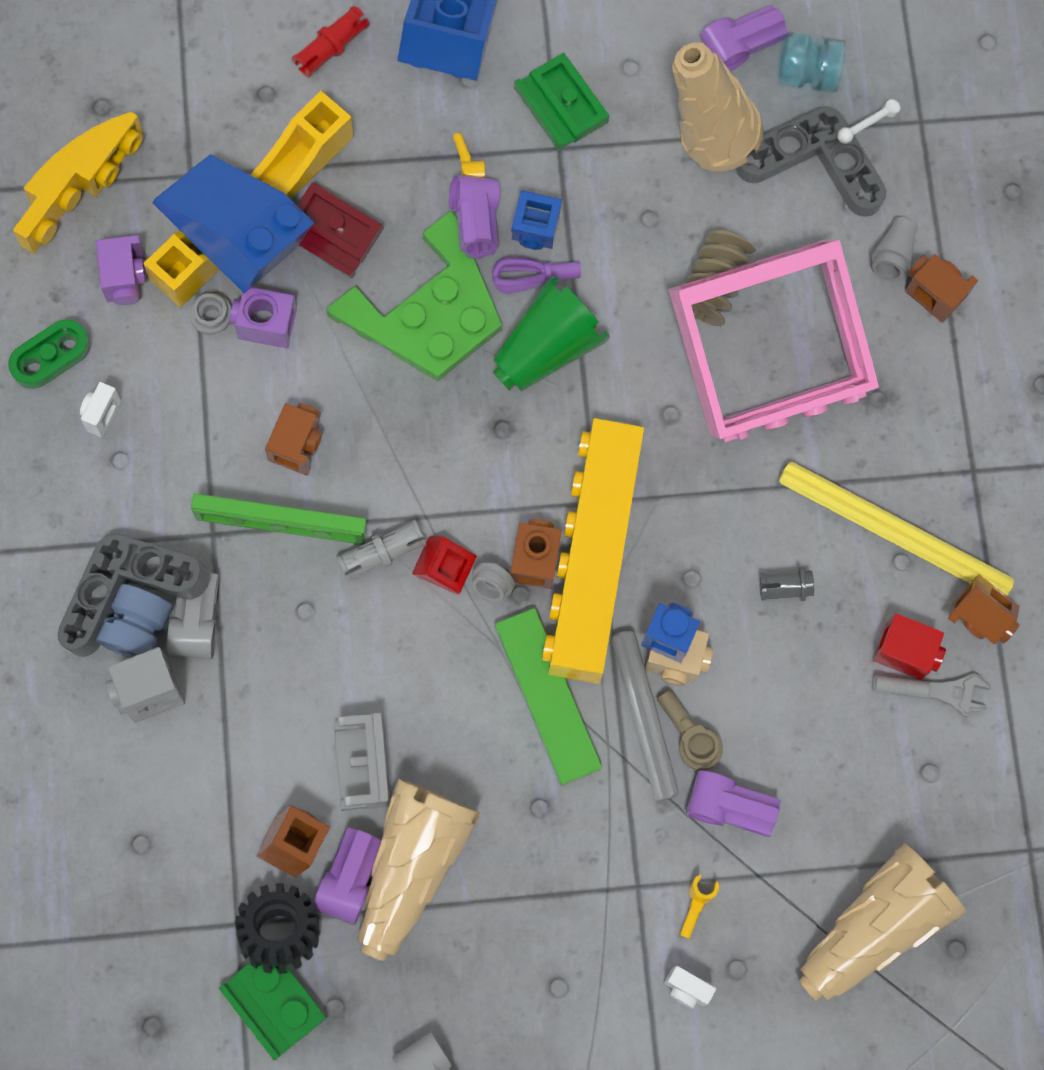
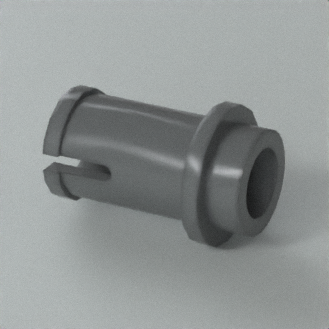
[759,567,814,601]

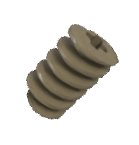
[685,230,756,327]

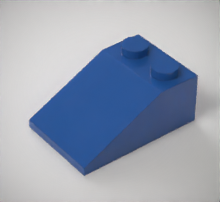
[397,0,498,81]
[152,154,314,293]

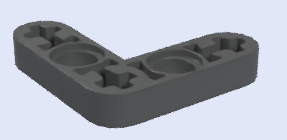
[735,107,886,217]
[57,534,210,657]

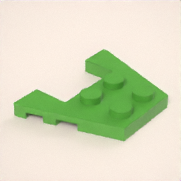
[326,211,502,381]

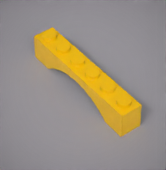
[144,91,353,308]

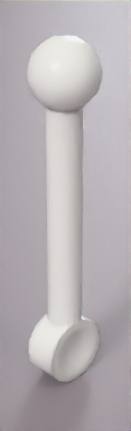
[837,99,900,144]

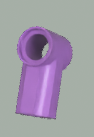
[700,5,788,71]
[449,175,500,259]
[686,771,781,837]
[314,827,381,925]

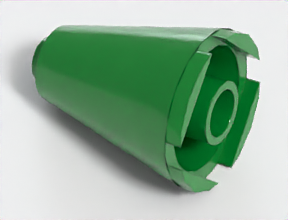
[492,275,610,391]

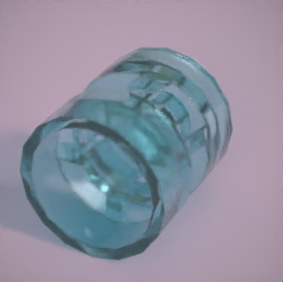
[779,32,846,93]

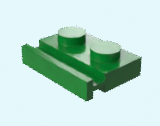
[514,52,610,152]
[219,963,327,1061]

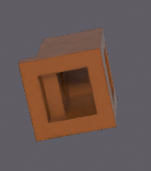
[905,254,978,324]
[265,403,323,476]
[948,574,1020,645]

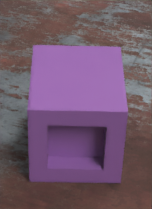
[230,287,297,349]

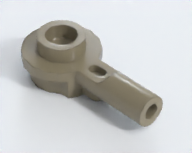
[657,690,723,771]

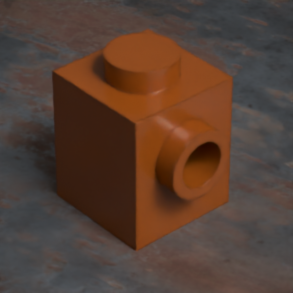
[510,519,562,589]
[256,805,330,878]

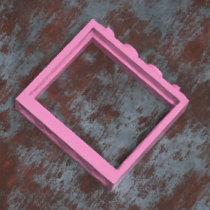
[668,239,879,442]

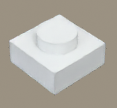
[80,382,121,438]
[664,966,716,1009]

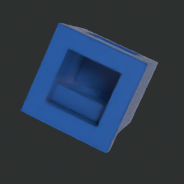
[511,190,562,250]
[641,603,701,663]

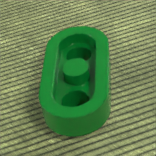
[8,320,90,389]

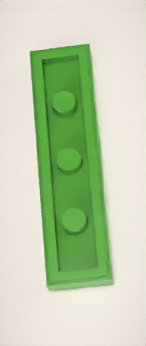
[191,493,368,545]
[494,608,602,786]

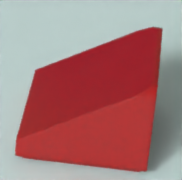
[412,536,477,594]

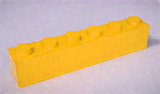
[542,418,644,684]

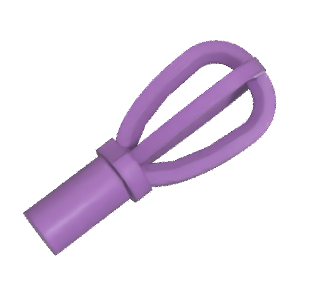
[492,258,581,293]

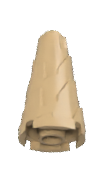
[672,42,764,172]
[357,779,481,961]
[798,843,966,1002]

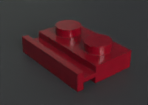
[297,182,384,279]

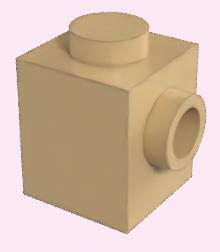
[645,630,714,686]

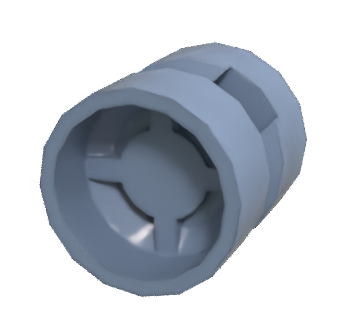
[96,584,173,658]

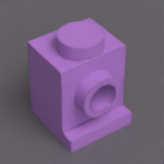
[96,235,146,305]

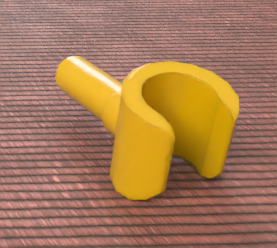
[453,133,485,178]
[679,874,719,939]

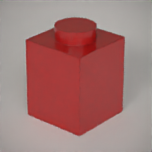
[873,613,946,680]

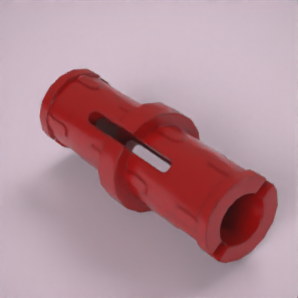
[292,6,370,78]

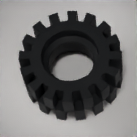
[235,883,320,974]

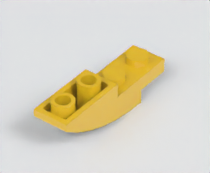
[13,112,143,254]

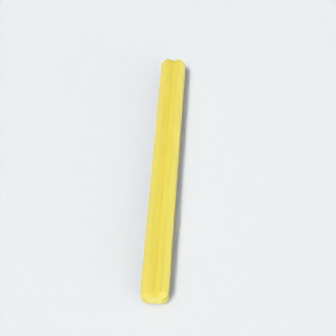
[779,462,1014,596]

